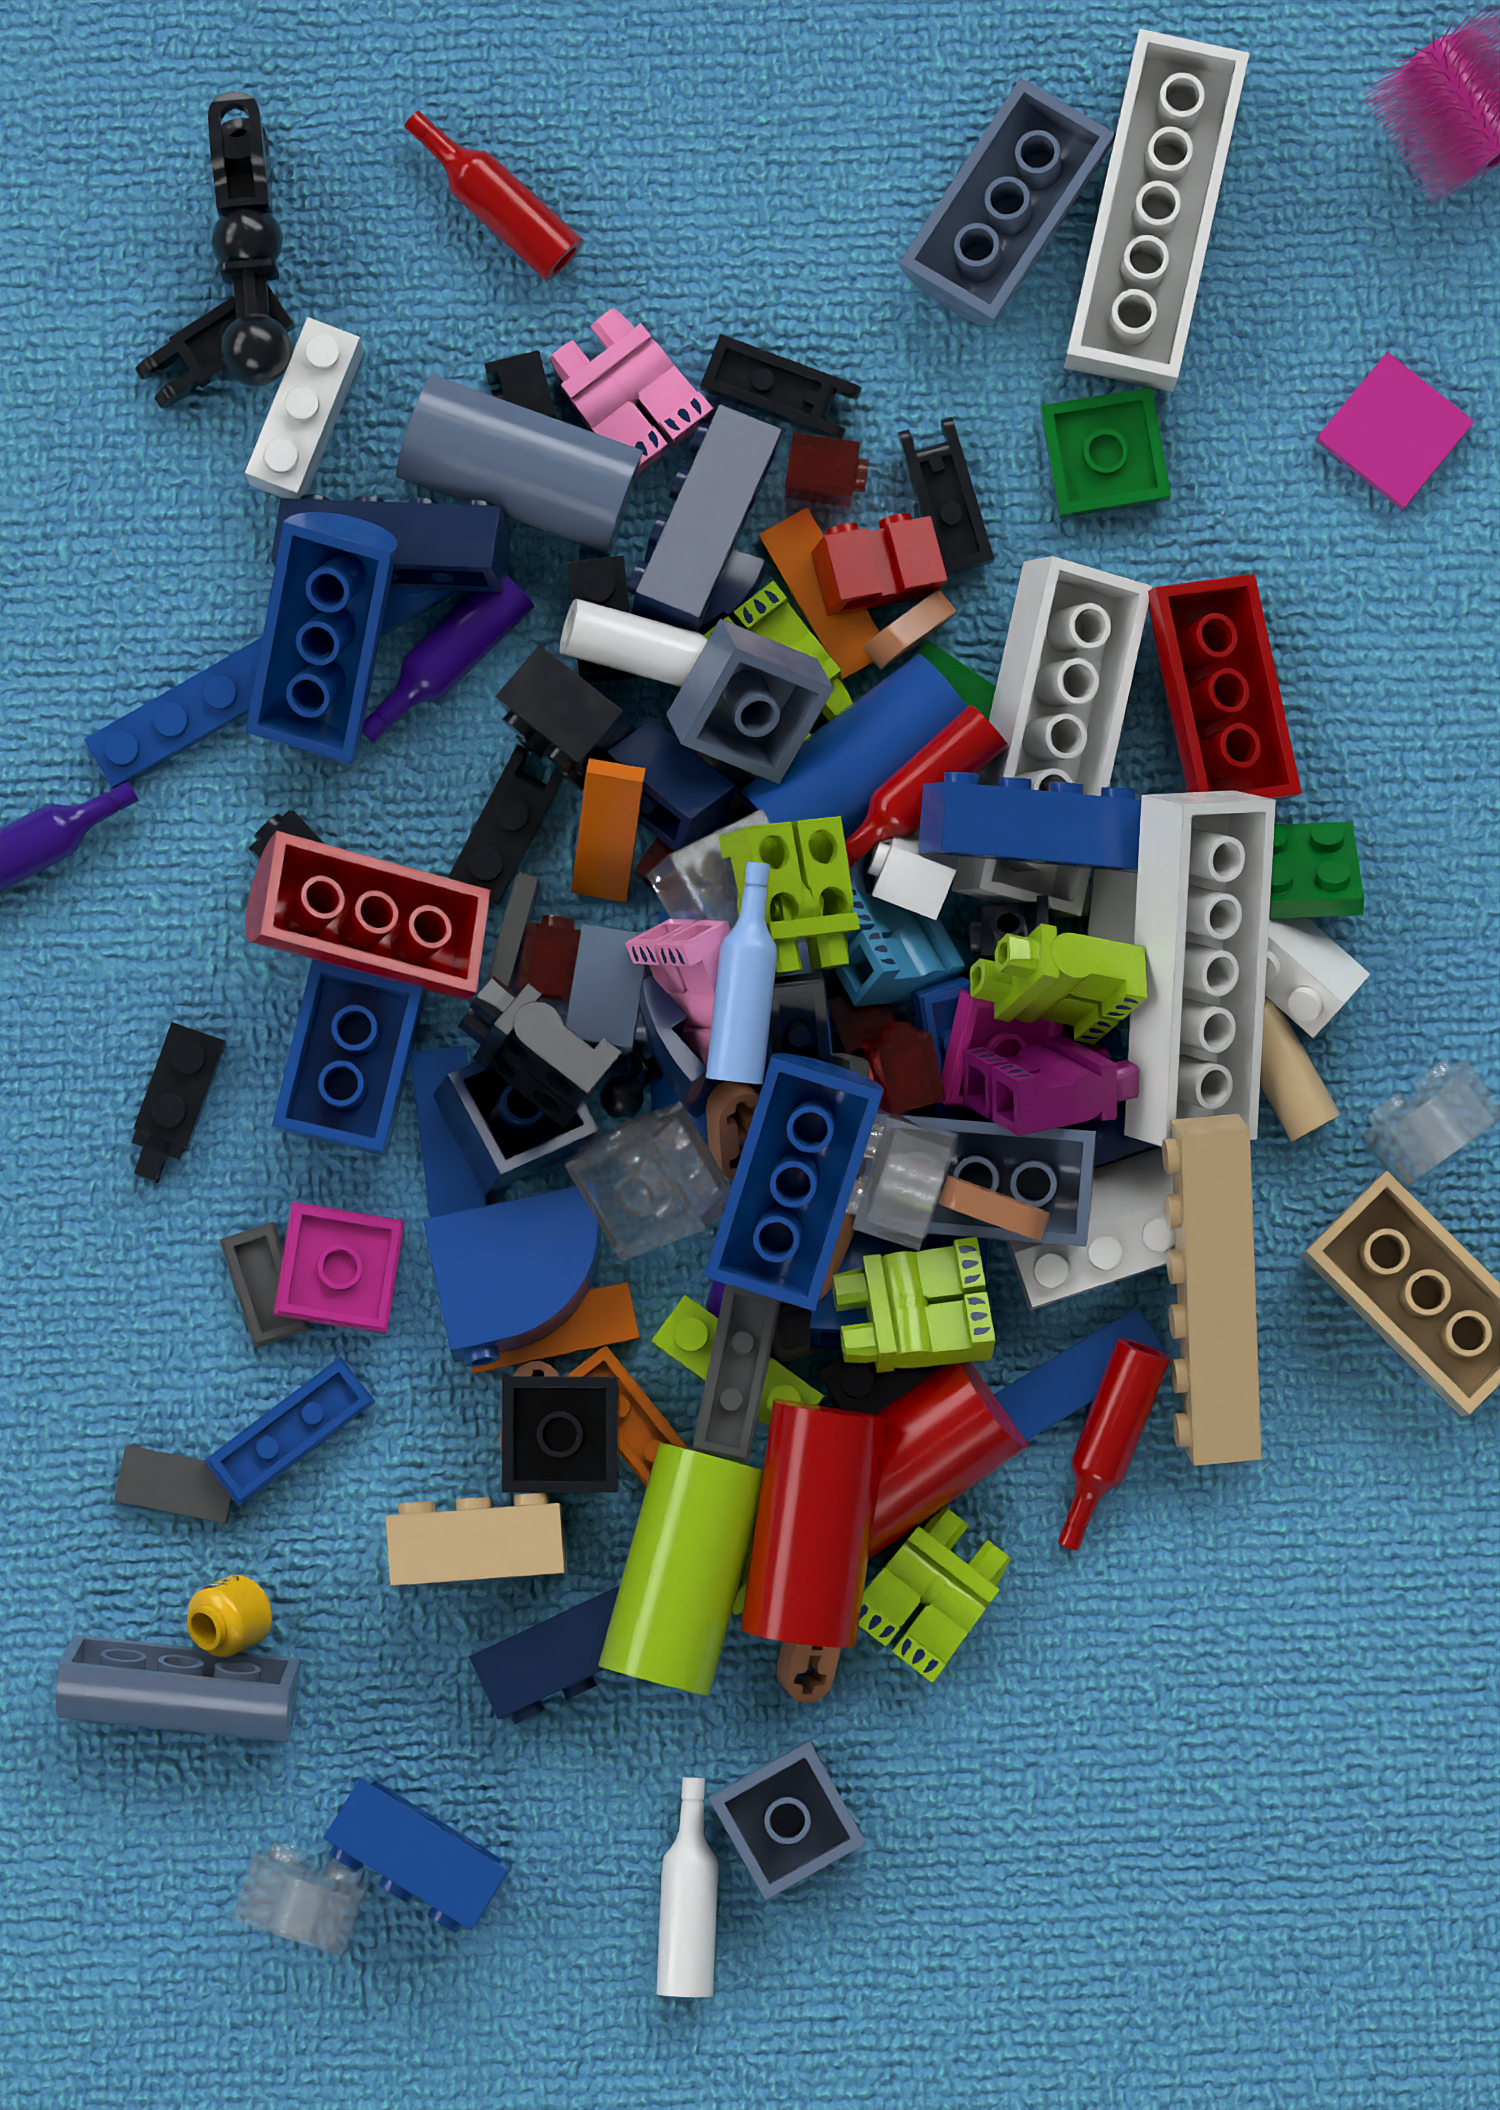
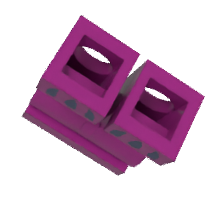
[963,1035,1139,1136]

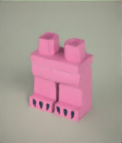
[550,308,713,477]
[625,919,731,1067]

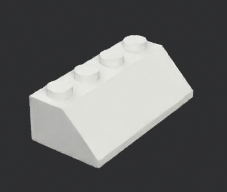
[1005,1147,1175,1311]

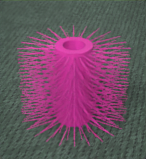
[1363,5,1500,202]

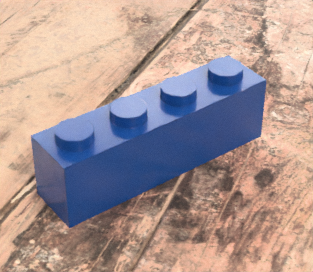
[918,772,1141,872]

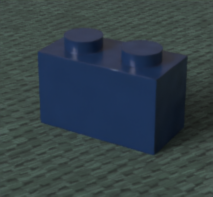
[604,719,736,856]

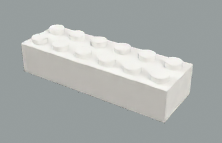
[1064,29,1249,392]
[952,556,1152,918]
[1124,790,1276,1147]

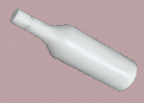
[560,599,708,687]
[656,1777,718,1997]

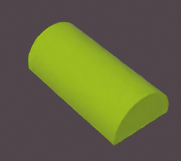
[598,1442,763,1696]

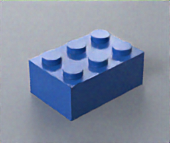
[272,959,427,1157]
[323,1775,513,1933]

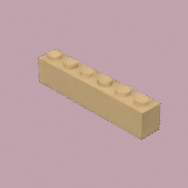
[1162,1114,1262,1466]

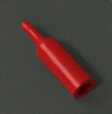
[404,111,583,281]
[845,704,1008,869]
[1057,1338,1171,1550]

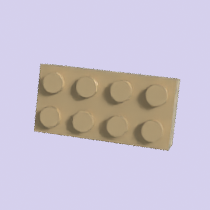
[1300,1171,1500,1417]

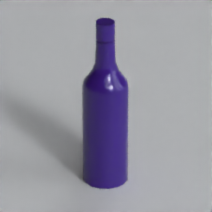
[362,574,535,743]
[0,781,139,892]

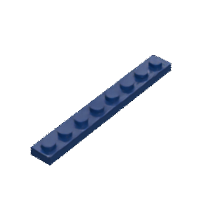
[84,588,460,789]

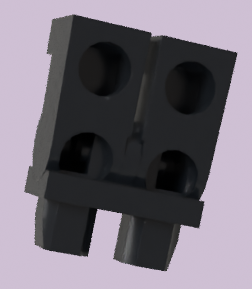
[458,976,622,1129]

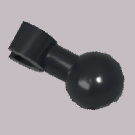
[599,1049,664,1118]

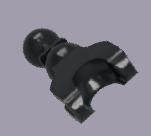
[208,91,292,386]

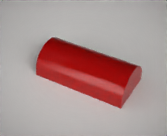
[1148,574,1302,802]
[245,831,491,1000]
[868,1362,1030,1560]
[740,1399,889,1648]

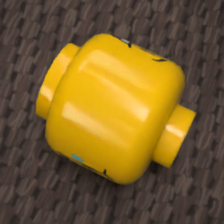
[187,1575,273,1658]

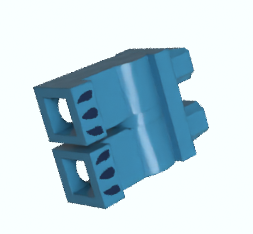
[835,884,977,1006]

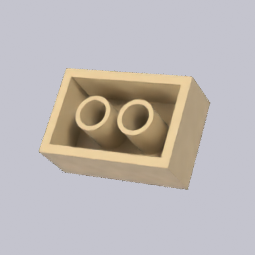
[386,1493,567,1586]

